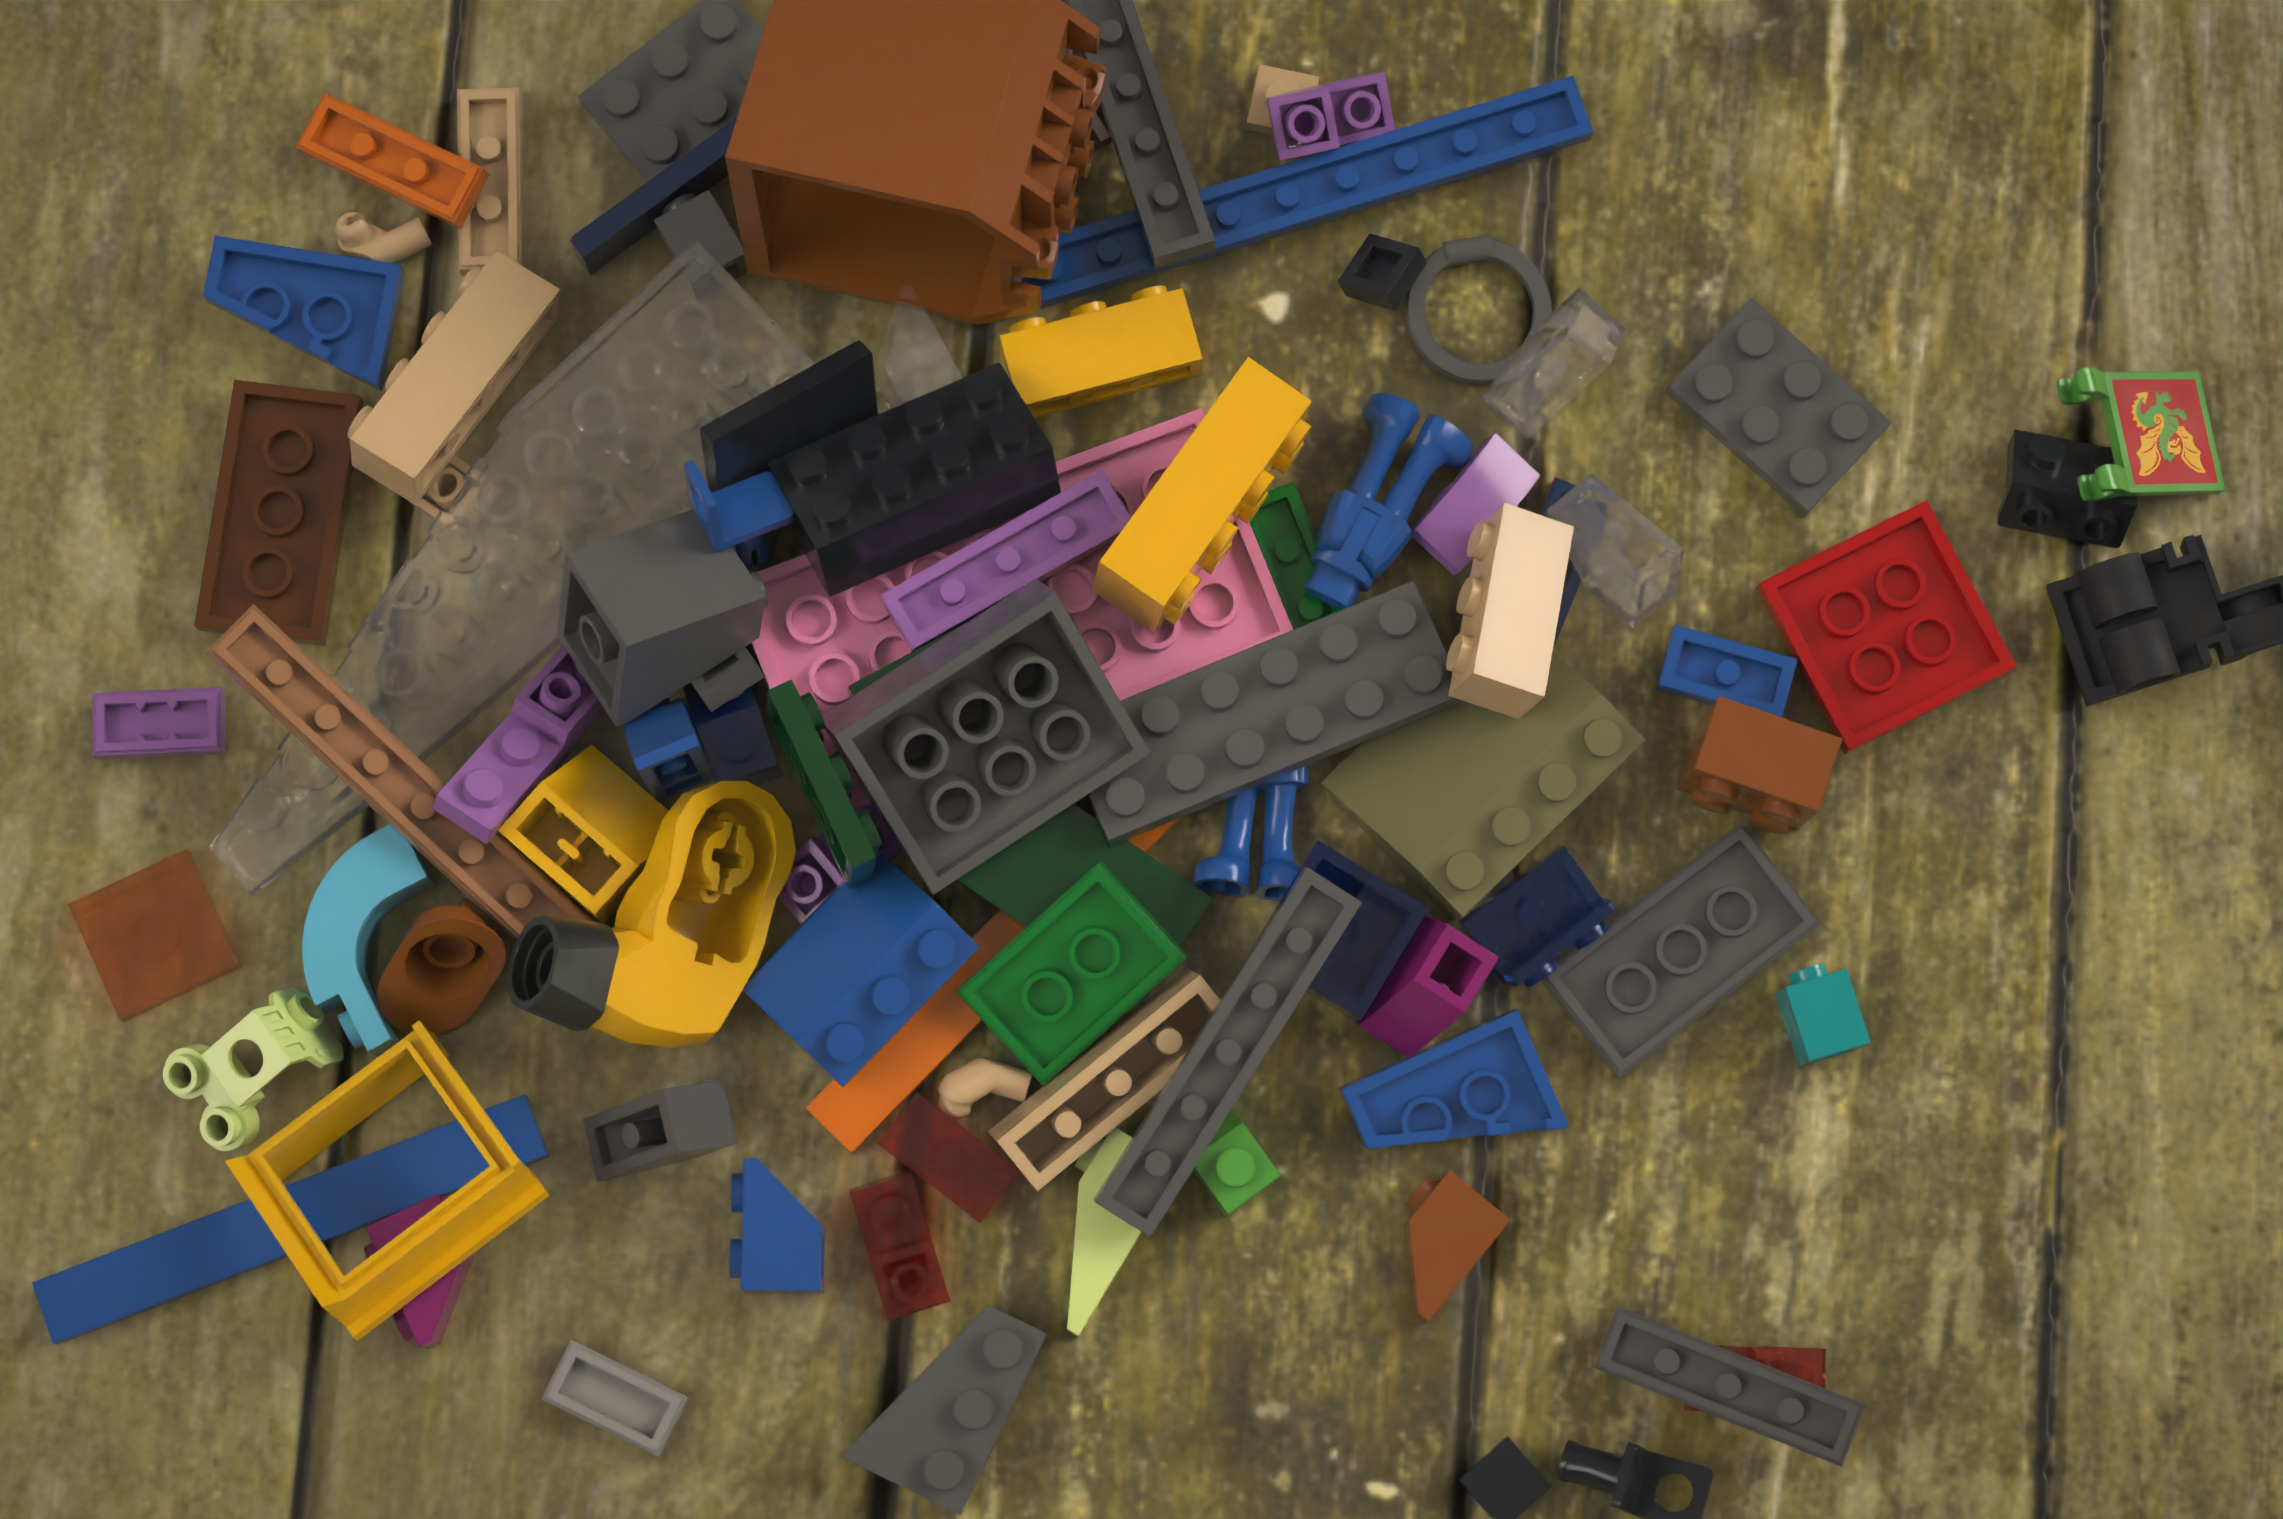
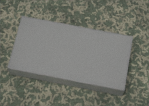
[541,1340,690,1457]

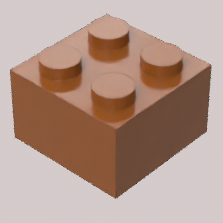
[1677,696,1843,834]

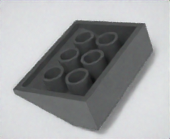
[822,579,1151,895]

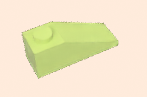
[1067,1128,1142,1338]

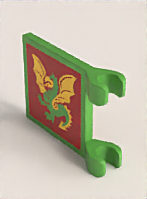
[2056,367,2226,501]

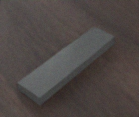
[1594,1306,1866,1467]

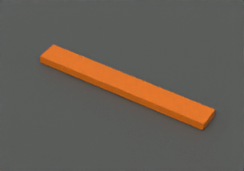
[806,813,1182,1154]

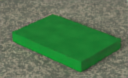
[956,860,1187,1086]

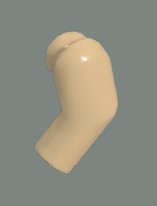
[334,212,432,264]
[938,1058,1033,1118]

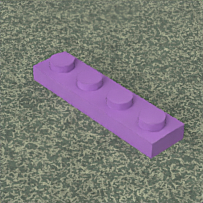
[880,470,1131,652]

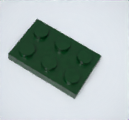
[767,679,882,890]

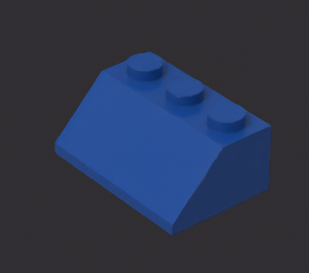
[742,852,980,1087]

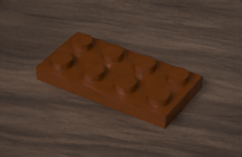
[194,380,364,646]

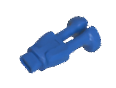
[1304,393,1473,610]
[1194,765,1309,901]

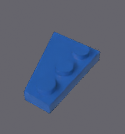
[203,236,405,392]
[1339,1009,1570,1148]

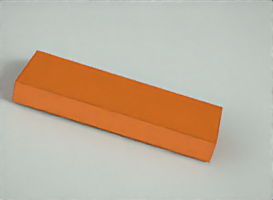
[295,93,490,229]

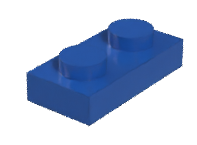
[1656,625,1798,717]

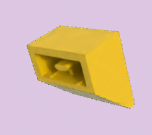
[498,745,669,924]

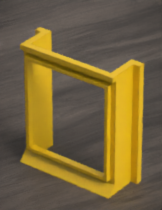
[225,1020,550,1341]

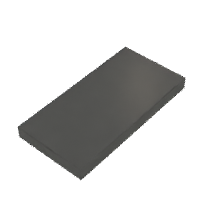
[1539,823,1821,1080]

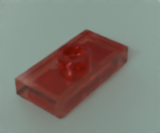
[877,1092,1020,1224]

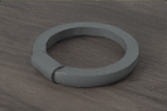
[1405,235,1552,384]

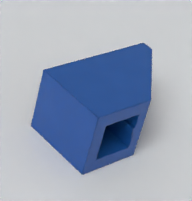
[729,1158,825,1293]

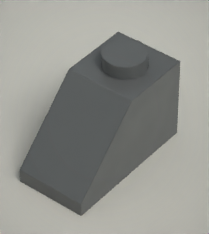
[583,1080,737,1182]

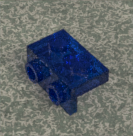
[1458,846,1617,988]

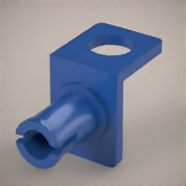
[683,460,795,570]

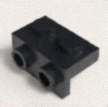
[1997,429,2138,548]

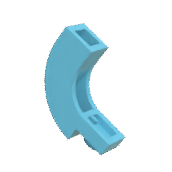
[302,824,437,1057]

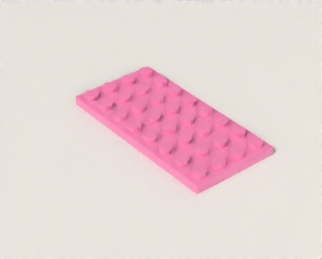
[750,408,1293,810]

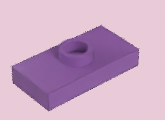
[92,687,226,760]

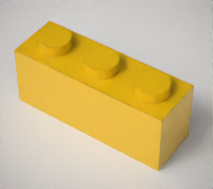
[999,286,1203,418]

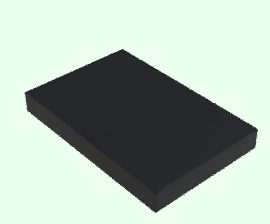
[700,340,878,493]

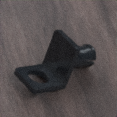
[1558,1440,1714,1519]

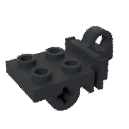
[2046,535,2283,707]

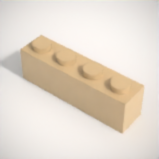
[348,250,560,505]
[988,968,1220,1192]

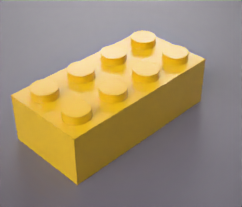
[1092,357,1312,634]

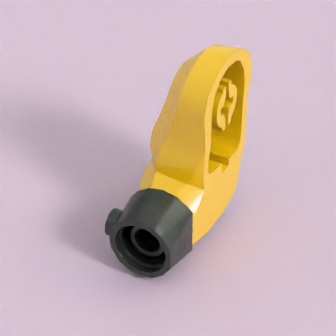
[507,781,796,1048]

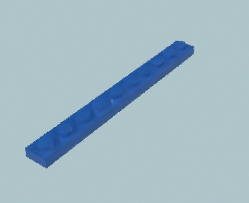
[999,76,1593,322]

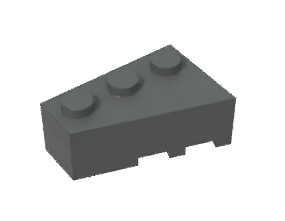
[841,1305,1047,1515]

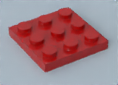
[1756,500,2017,754]

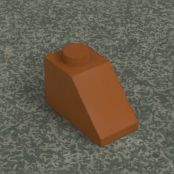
[1404,1170,1511,1324]

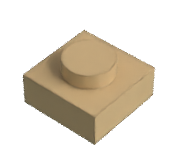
[1246,64,1320,136]

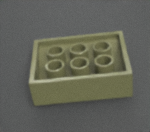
[1319,652,1646,922]

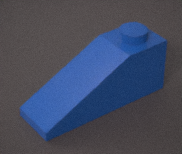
[623,697,716,802]

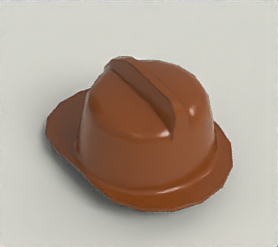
[376,897,506,1035]

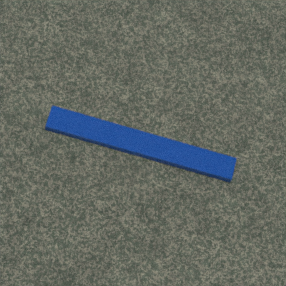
[32,1094,549,1345]

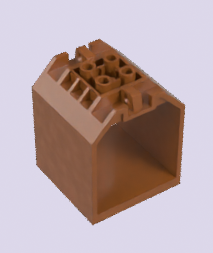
[725,0,1106,325]

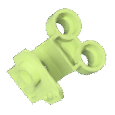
[163,987,344,1151]

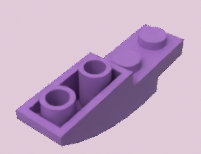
[433,645,604,844]

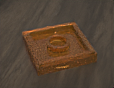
[68,849,242,1022]

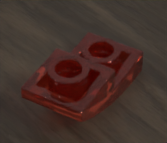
[849,1170,951,1321]

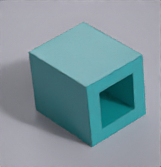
[1775,963,1871,1067]

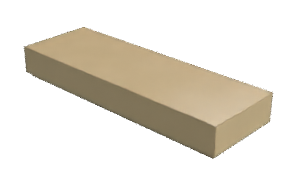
[457,87,524,276]

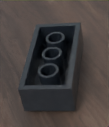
[767,362,1061,597]

